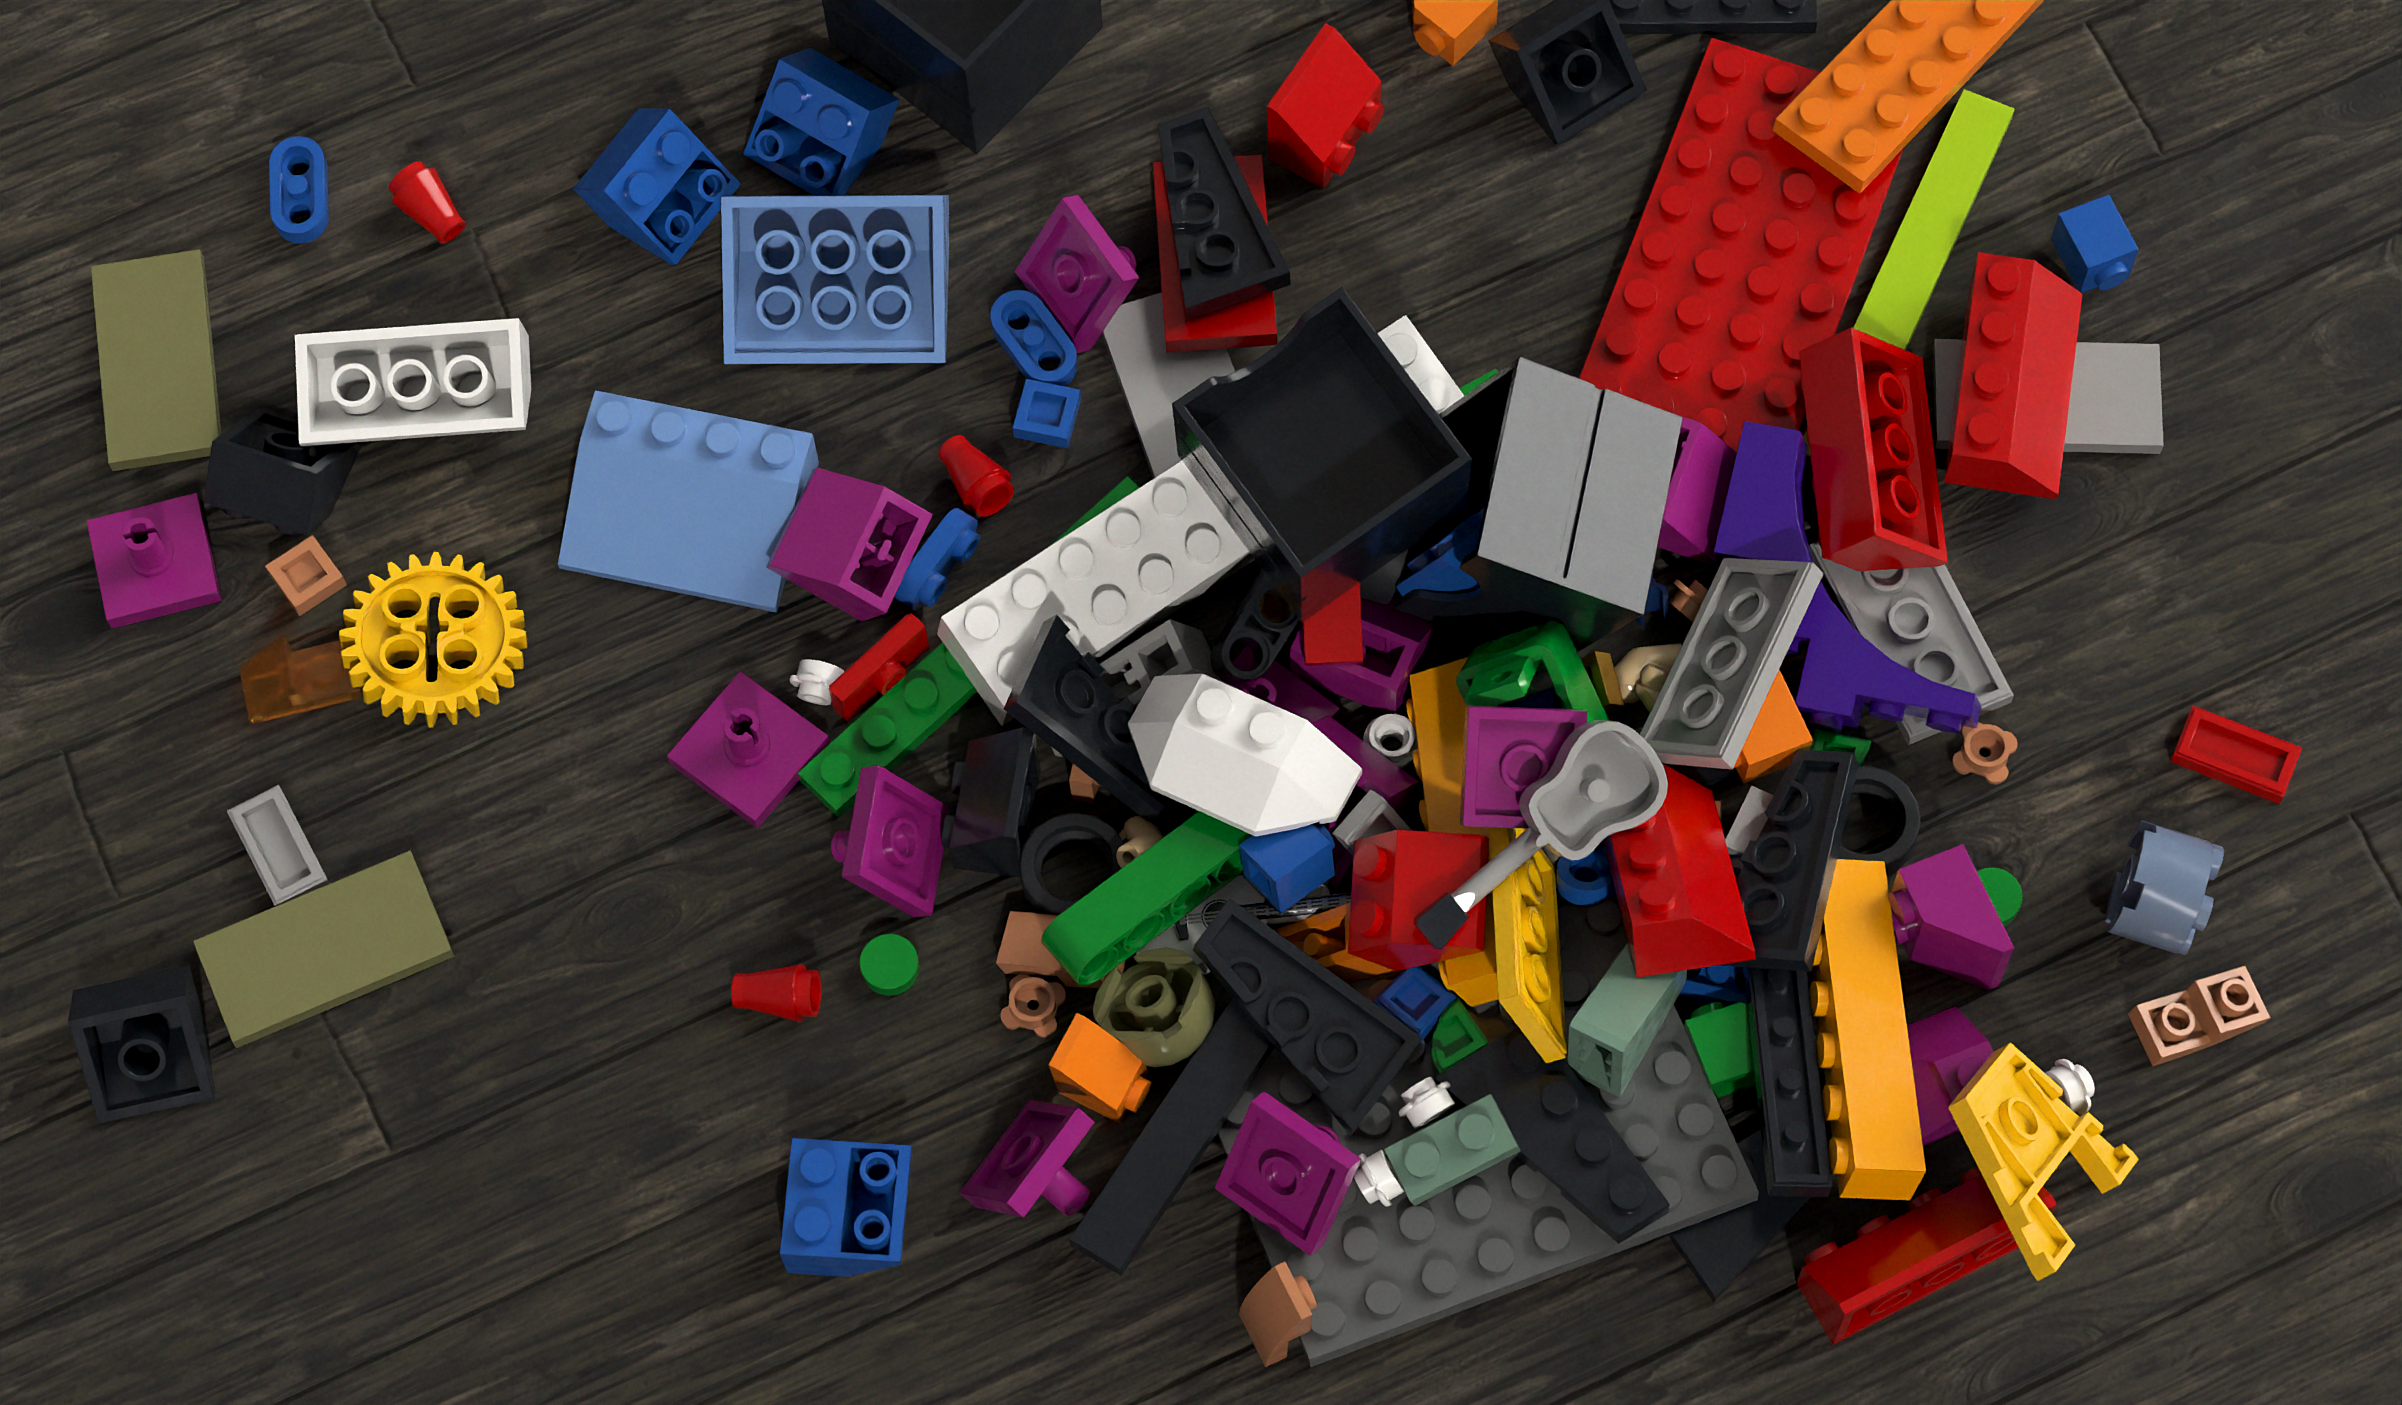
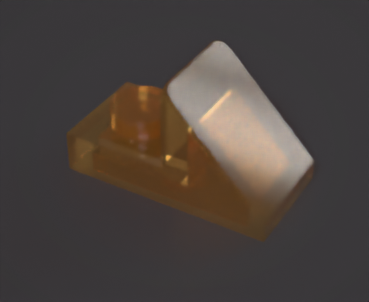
[239,636,363,724]

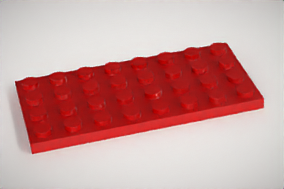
[1579,38,1905,452]

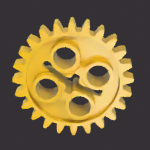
[339,552,527,728]

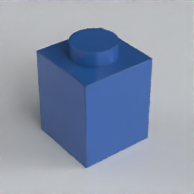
[2051,194,2139,293]
[1239,822,1335,914]

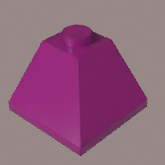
[1907,1007,1994,1147]

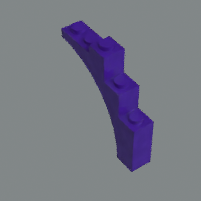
[1714,421,1981,733]

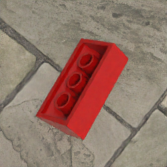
[1944,252,2082,499]
[1799,327,1948,571]
[1603,762,1756,978]
[1797,1166,2057,1345]

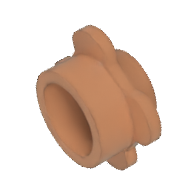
[1669,579,1708,623]
[1952,722,2018,784]
[1001,974,1066,1038]

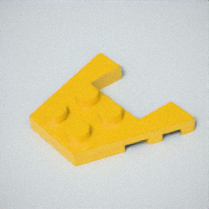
[1948,1043,2139,1281]

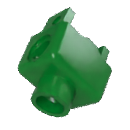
[1456,620,1609,722]

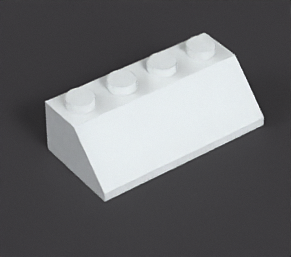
[295,318,531,446]

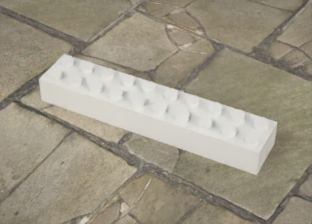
[937,315,1464,726]

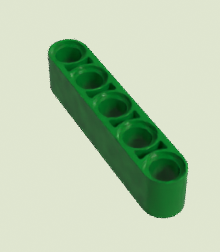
[1041,811,1252,986]

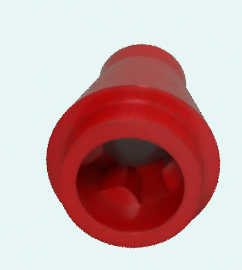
[388,161,466,244]
[938,435,1014,517]
[731,964,822,1022]

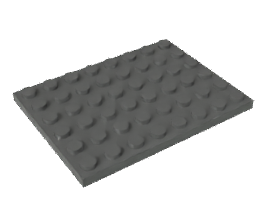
[1186,894,1759,1368]

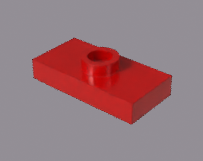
[829,613,929,723]

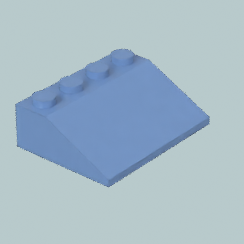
[721,195,949,364]
[558,390,819,613]

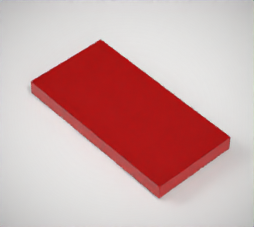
[1153,155,1277,353]

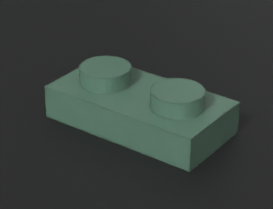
[1384,1094,1521,1206]

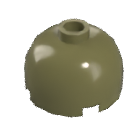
[1093,947,1215,1068]

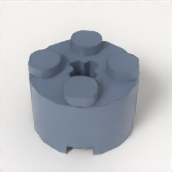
[2105,820,2224,955]

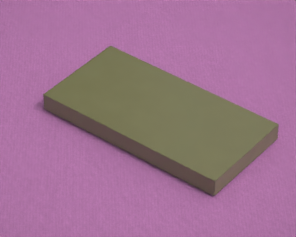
[91,249,221,471]
[193,850,455,1048]

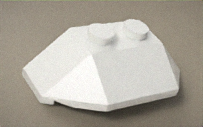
[1128,674,1362,837]

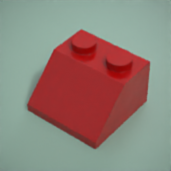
[1267,23,1385,189]
[1348,830,1489,971]

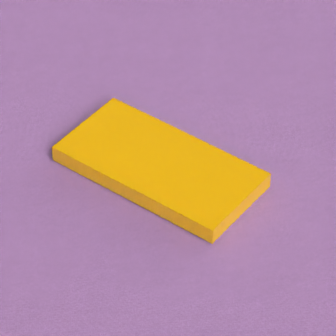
[1489,827,1567,1063]

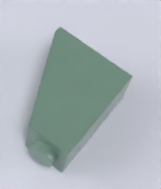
[1568,943,1687,1098]

